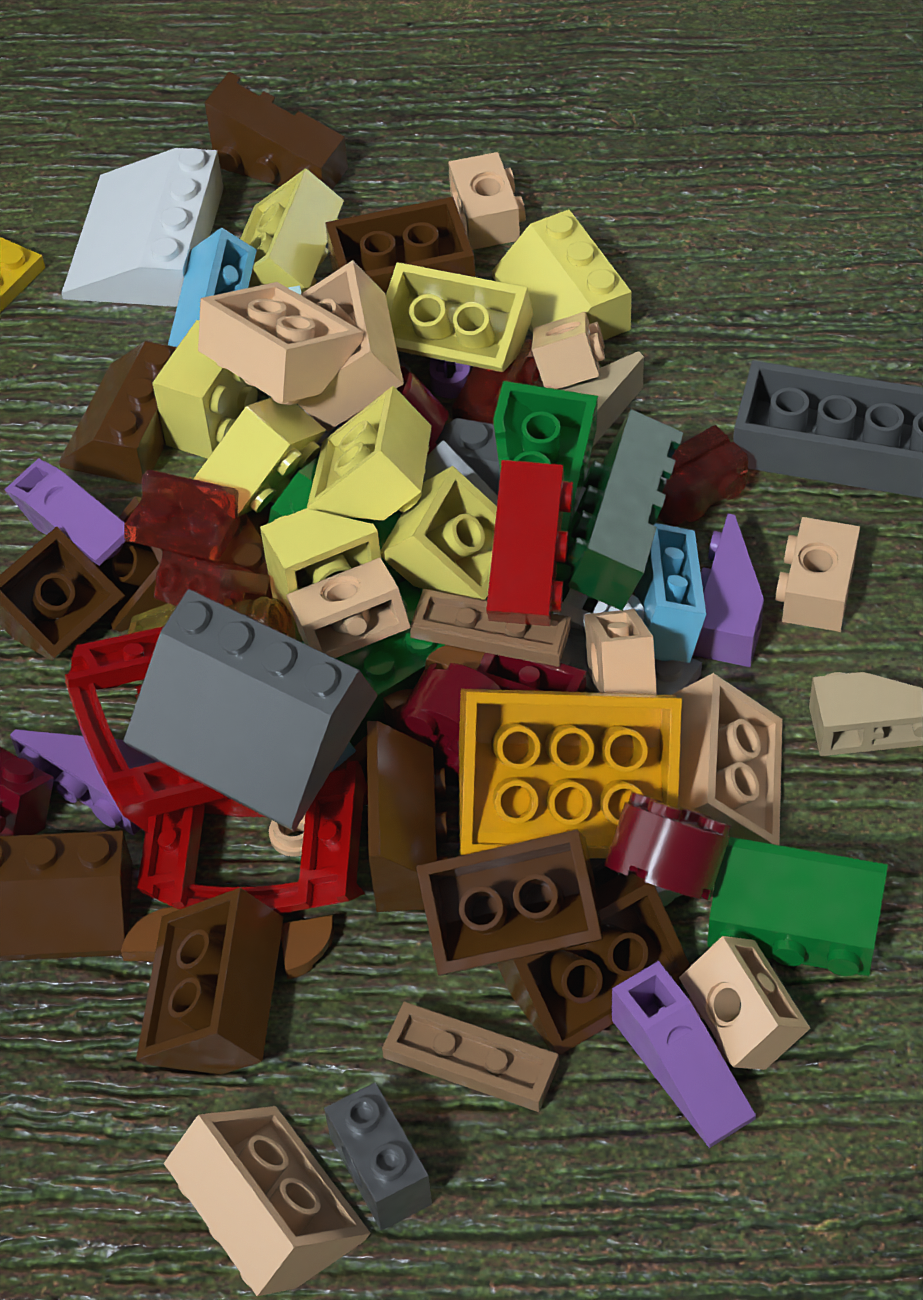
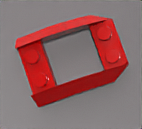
[65,626,248,833]
[137,760,368,913]

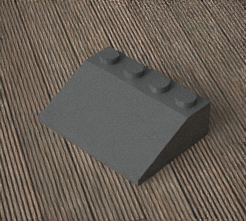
[123,589,378,832]

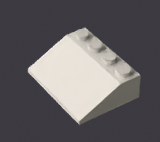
[62,148,224,307]

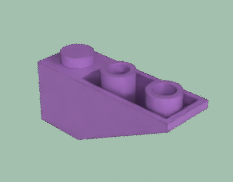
[4,458,134,566]
[693,513,764,667]
[10,729,159,835]
[612,961,756,1148]

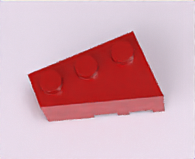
[486,460,573,626]

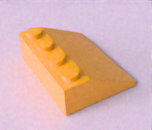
[459,689,682,858]

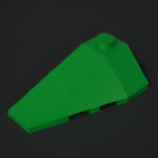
[493,381,598,536]

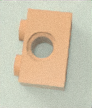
[448,152,526,250]
[532,311,605,389]
[775,517,860,632]
[286,558,411,658]
[584,609,657,695]
[679,936,811,1070]

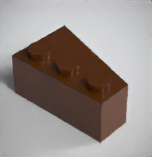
[204,71,348,190]

